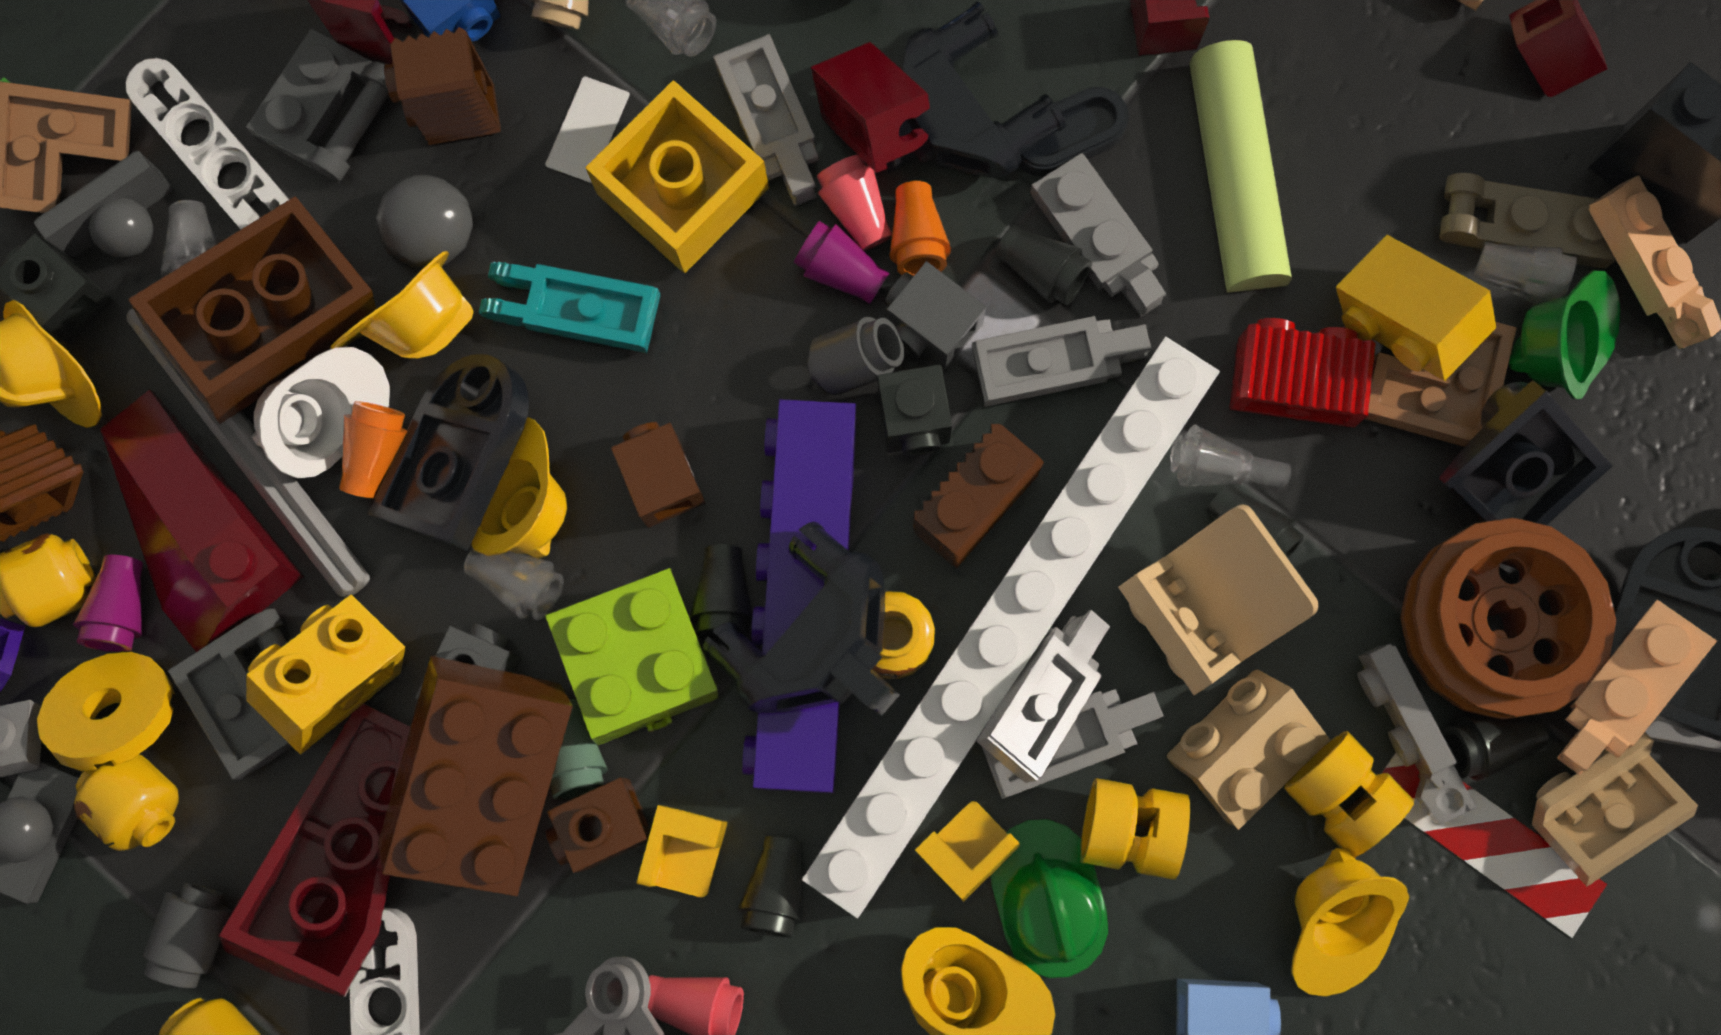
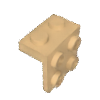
[1118,504,1318,695]

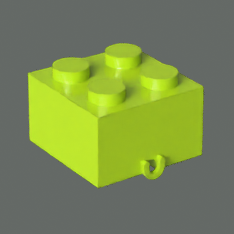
[545,568,719,746]

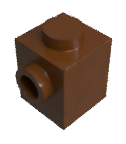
[545,777,651,873]

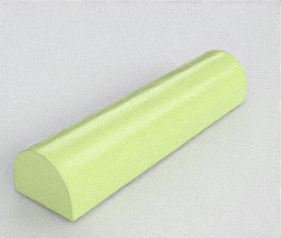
[1190,40,1292,293]

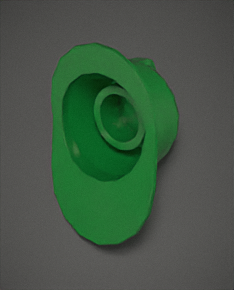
[1508,271,1620,399]
[991,819,1108,978]

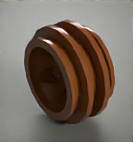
[1400,518,1616,720]

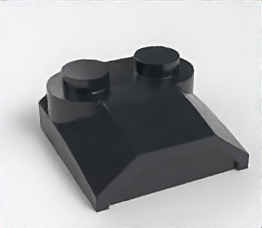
[1439,380,1613,525]

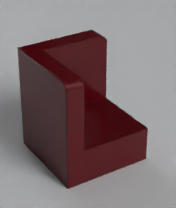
[1130,0,1210,56]
[1509,0,1608,97]

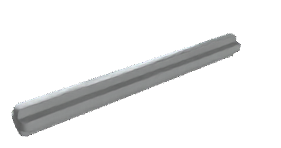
[127,308,370,598]

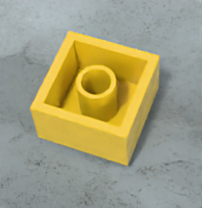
[585,80,769,274]

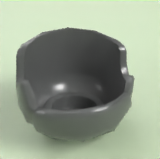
[375,174,473,269]

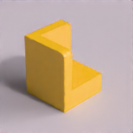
[915,801,1020,902]
[637,805,728,898]

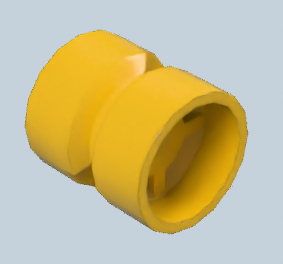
[1284,731,1414,858]
[1080,778,1190,880]

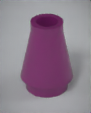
[793,221,889,304]
[73,554,144,653]

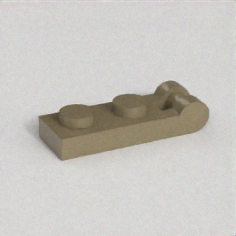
[1439,173,1616,269]

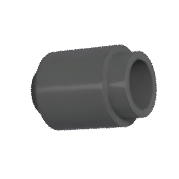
[808,317,904,396]
[143,883,232,988]

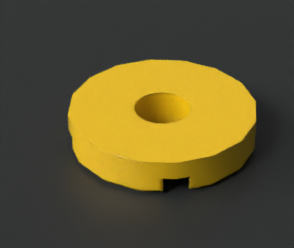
[37,652,175,771]

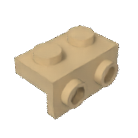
[1167,670,1330,830]
[1532,732,1698,887]

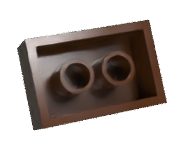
[128,196,376,424]
[378,656,573,896]

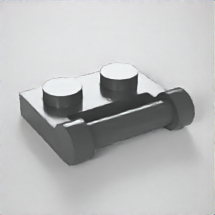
[246,29,390,183]
[168,609,292,780]

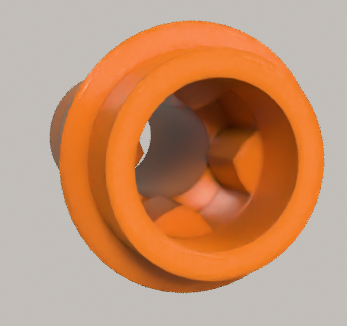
[890,181,951,276]
[339,401,407,498]

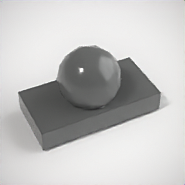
[33,151,174,259]
[0,758,81,904]

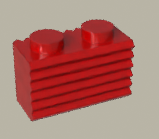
[1230,318,1376,428]

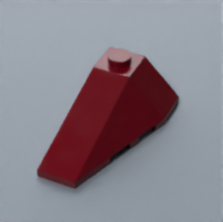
[100,389,304,652]
[219,704,410,998]

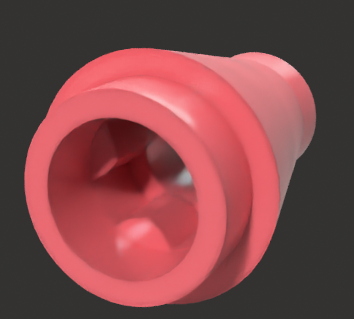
[817,154,892,251]
[648,975,744,1035]

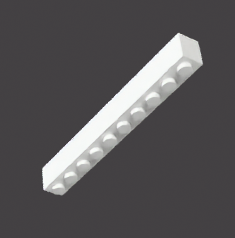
[802,336,1220,919]

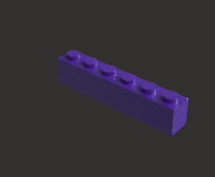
[743,399,857,794]

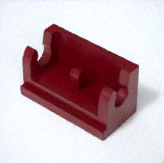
[307,0,413,64]
[811,42,930,173]

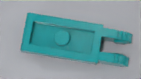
[479,261,661,353]

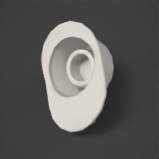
[251,347,390,478]

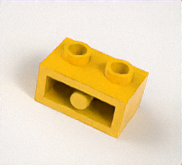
[1336,235,1496,381]
[246,595,405,755]

